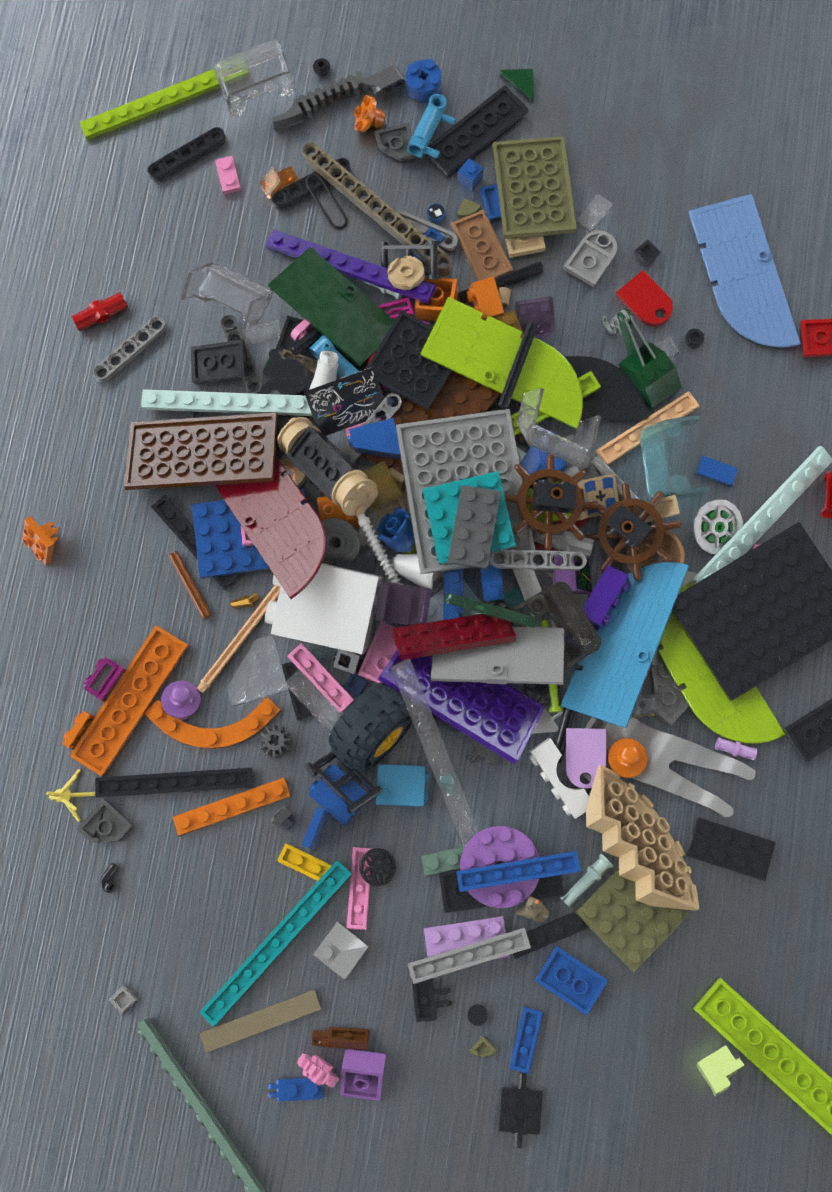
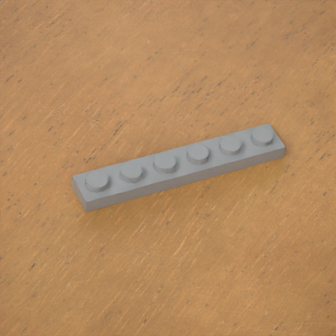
[408,928,531,984]

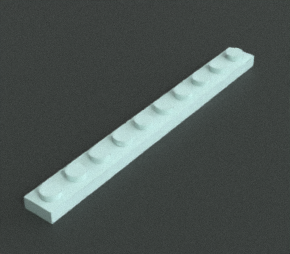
[141,389,312,416]
[692,446,832,583]

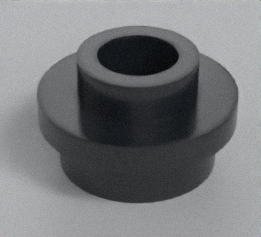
[313,58,331,76]

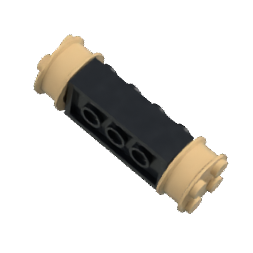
[277,417,378,516]

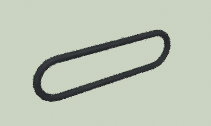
[305,174,347,229]

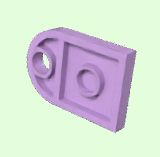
[566,728,606,788]

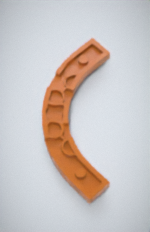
[144,697,281,749]

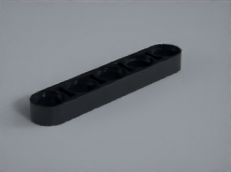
[148,127,226,181]
[272,158,351,210]

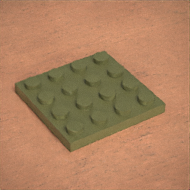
[575,868,689,972]

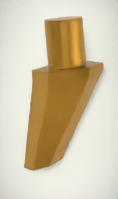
[229,592,260,608]

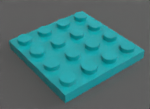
[423,471,516,565]

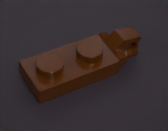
[312,1027,370,1050]

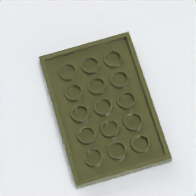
[492,136,577,239]

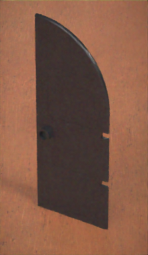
[488,356,648,420]

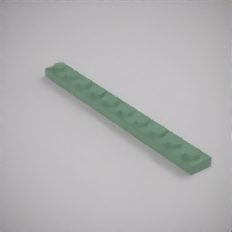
[137,1018,265,1192]

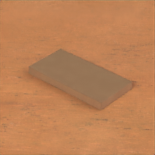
[451,209,513,281]

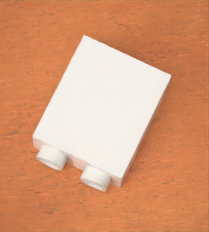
[265,563,383,654]

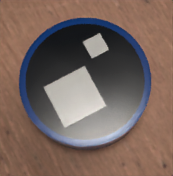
[427,203,445,223]

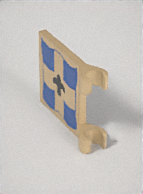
[577,474,619,520]

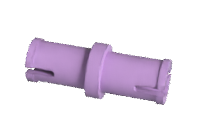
[715,737,757,761]

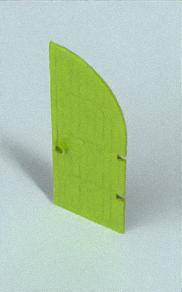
[420,297,583,429]
[658,582,785,744]

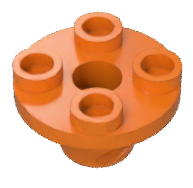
[354,95,385,133]
[607,738,648,779]

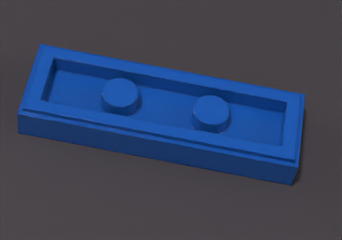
[509,1006,544,1074]

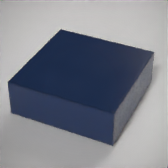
[343,674,369,698]

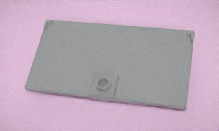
[431,627,565,685]

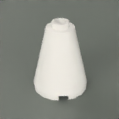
[391,554,444,593]

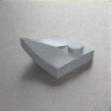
[313,922,369,980]

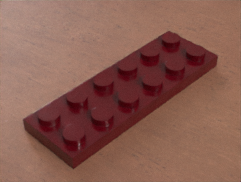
[392,610,516,661]

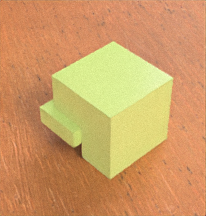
[697,1045,744,1097]

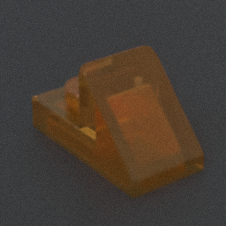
[260,166,299,198]

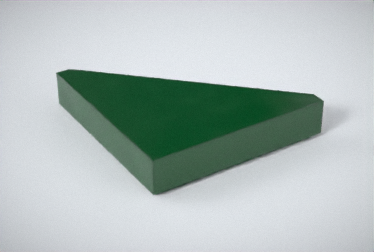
[500,69,534,102]

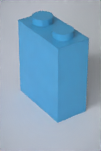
[376,764,429,808]

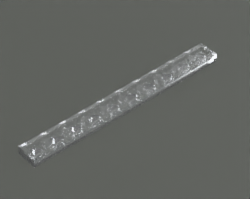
[390,659,479,847]

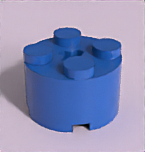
[406,59,442,103]
[377,508,415,552]

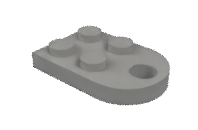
[563,230,617,287]

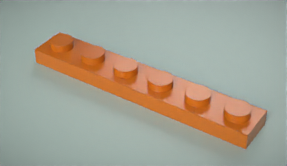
[173,778,291,836]

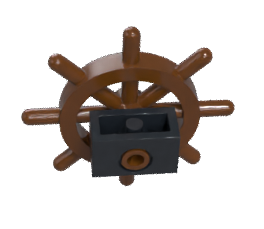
[504,454,599,551]
[584,483,682,581]

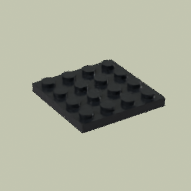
[365,310,453,411]

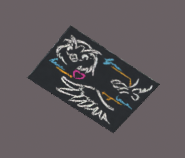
[304,367,386,436]

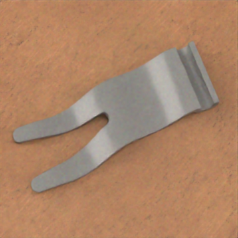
[585,716,756,817]

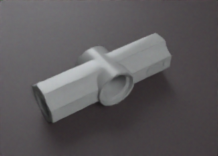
[534,531,594,557]

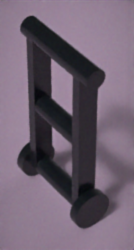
[381,241,441,279]
[305,751,383,814]

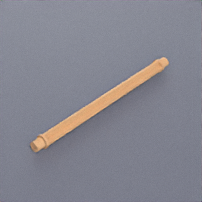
[197,586,280,693]

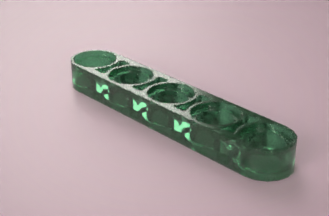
[443,593,537,628]

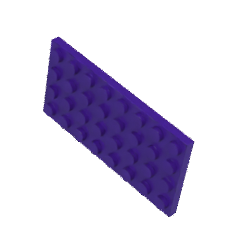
[378,650,545,764]

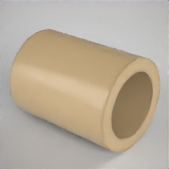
[498,287,511,308]

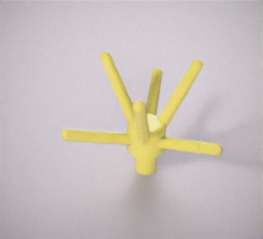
[46,769,95,822]

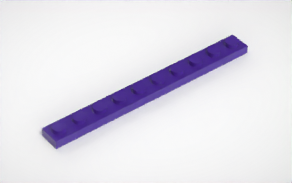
[265,229,436,304]

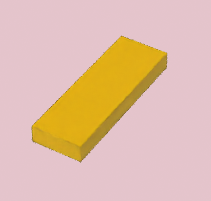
[277,843,332,881]

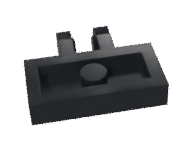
[412,978,452,1022]

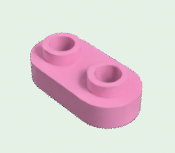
[290,319,315,342]

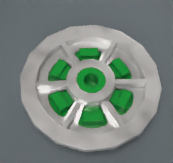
[693,499,743,554]

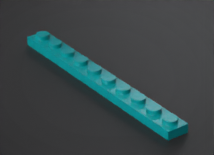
[199,860,352,1027]

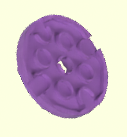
[460,826,539,908]

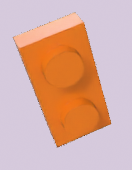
[62,710,94,750]

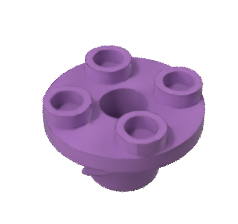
[161,681,201,720]

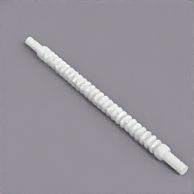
[357,514,421,625]

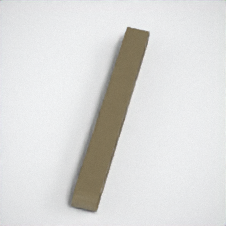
[302,142,452,276]

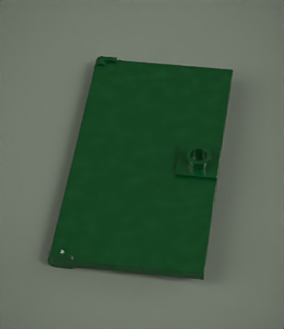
[268,247,394,367]

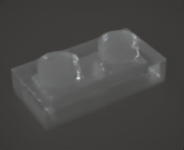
[576,194,613,232]

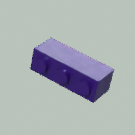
[579,565,631,630]

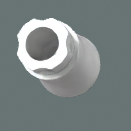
[310,351,338,389]

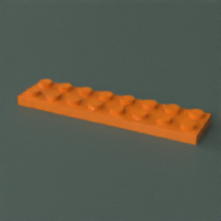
[70,625,189,777]

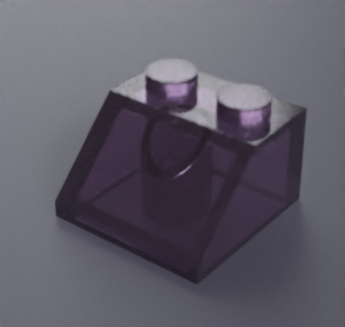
[514,296,555,335]

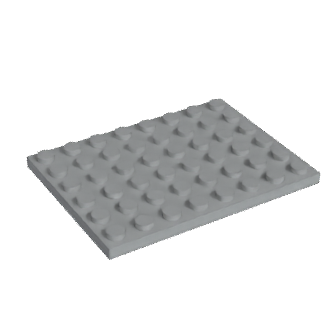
[396,409,536,575]

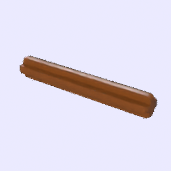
[169,551,211,619]

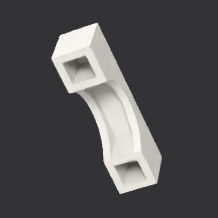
[529,738,589,819]

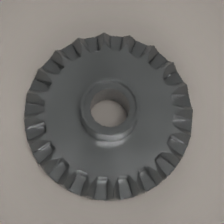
[322,517,361,566]

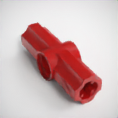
[71,292,128,331]

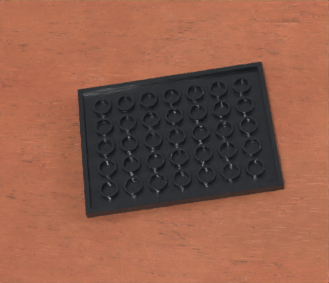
[672,522,832,701]

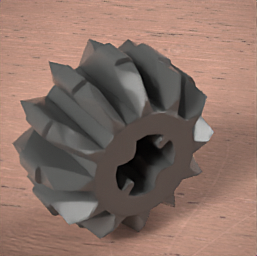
[258,724,292,758]

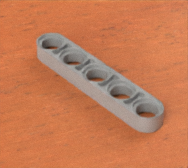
[93,316,166,383]
[341,393,402,463]
[490,550,587,571]

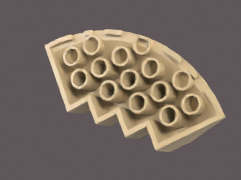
[586,765,699,911]

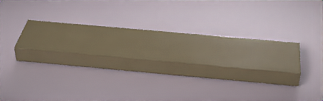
[200,990,322,1053]

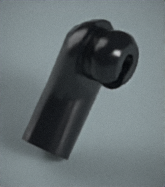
[100,862,119,893]

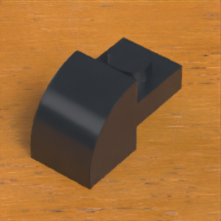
[337,556,376,574]

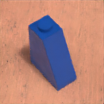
[347,418,401,460]
[480,563,504,601]

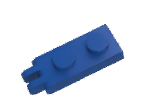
[267,1077,324,1101]

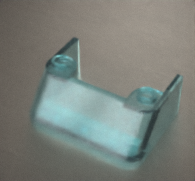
[639,415,710,499]

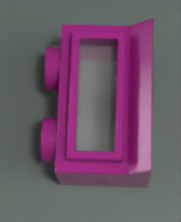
[83,656,126,703]

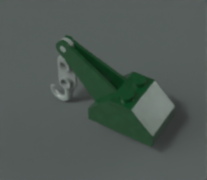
[602,308,682,410]

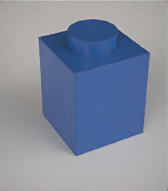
[458,158,483,192]

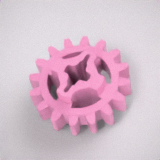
[297,1053,339,1088]

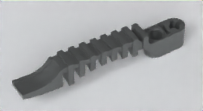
[271,65,406,130]

